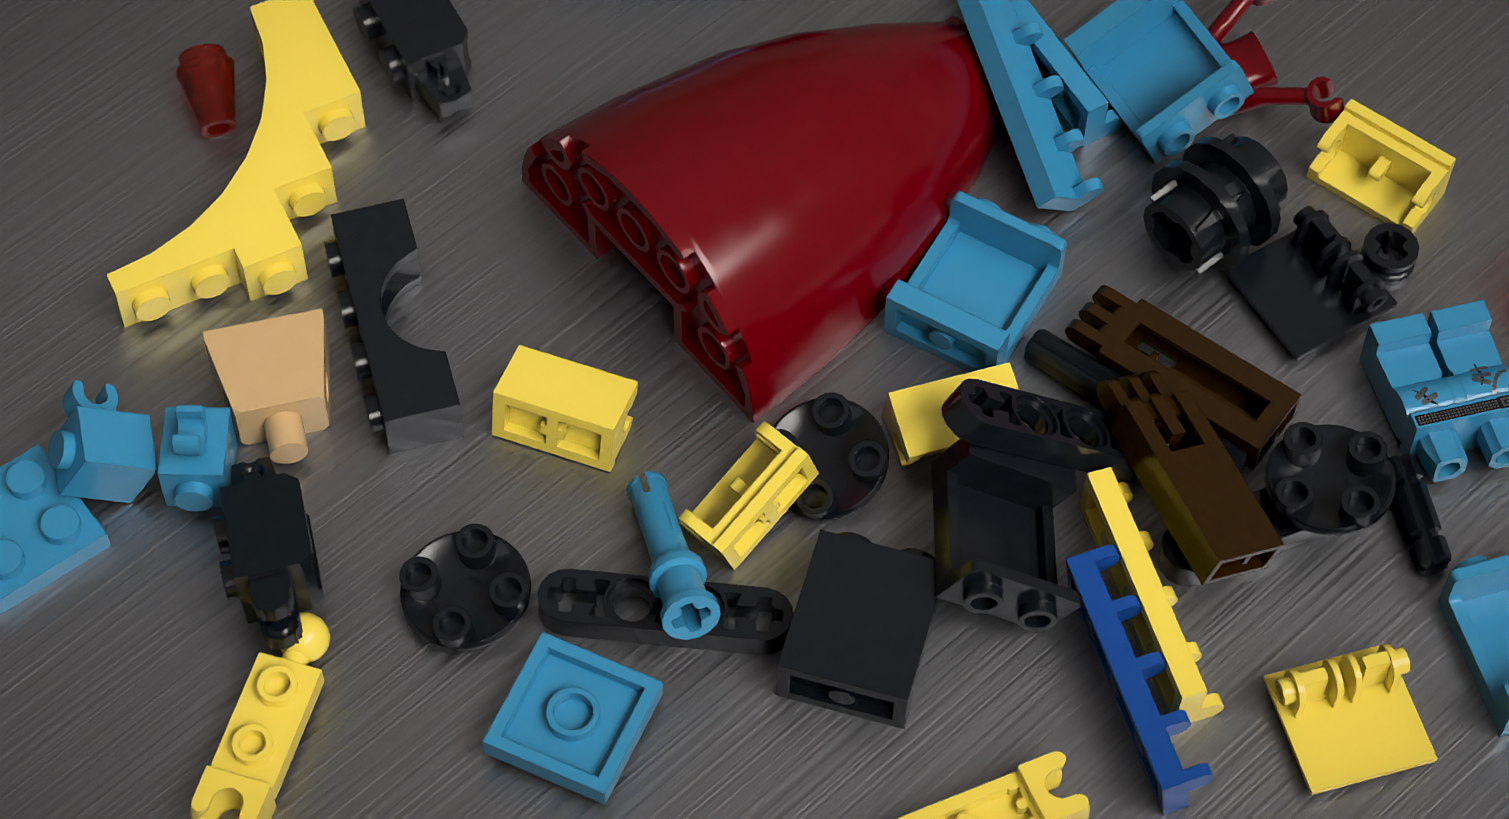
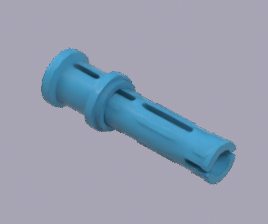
[626,471,721,640]

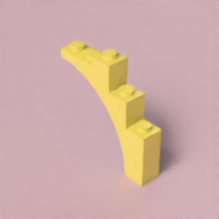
[107,0,366,327]

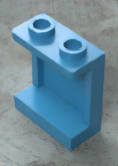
[1064,0,1254,164]
[883,191,1067,372]
[1438,555,1509,737]

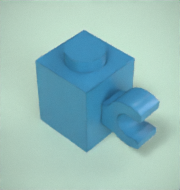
[48,380,158,503]
[158,405,238,512]

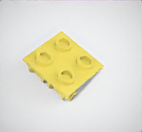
[1263,643,1438,795]

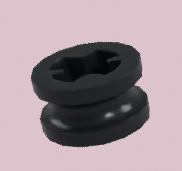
[1360,223,1419,286]

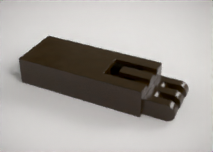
[1065,285,1302,470]
[1097,370,1284,585]

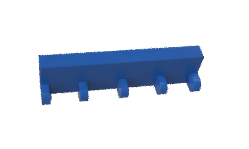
[1066,544,1214,815]

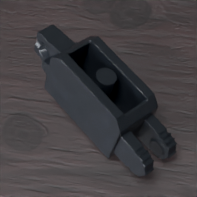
[353,0,473,119]
[213,457,324,651]

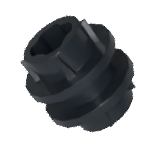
[1143,133,1288,275]

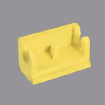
[1306,99,1456,233]
[491,345,638,472]
[882,362,1030,467]
[678,421,819,571]

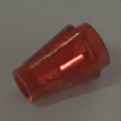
[175,43,237,138]

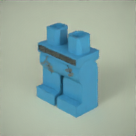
[1359,300,1509,483]

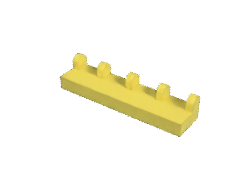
[1079,467,1224,722]

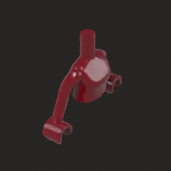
[1207,0,1344,124]

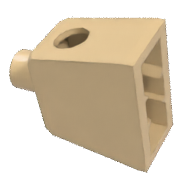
[202,308,330,464]

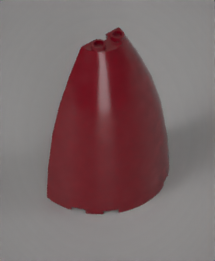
[522,16,1004,423]

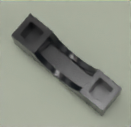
[324,199,464,454]

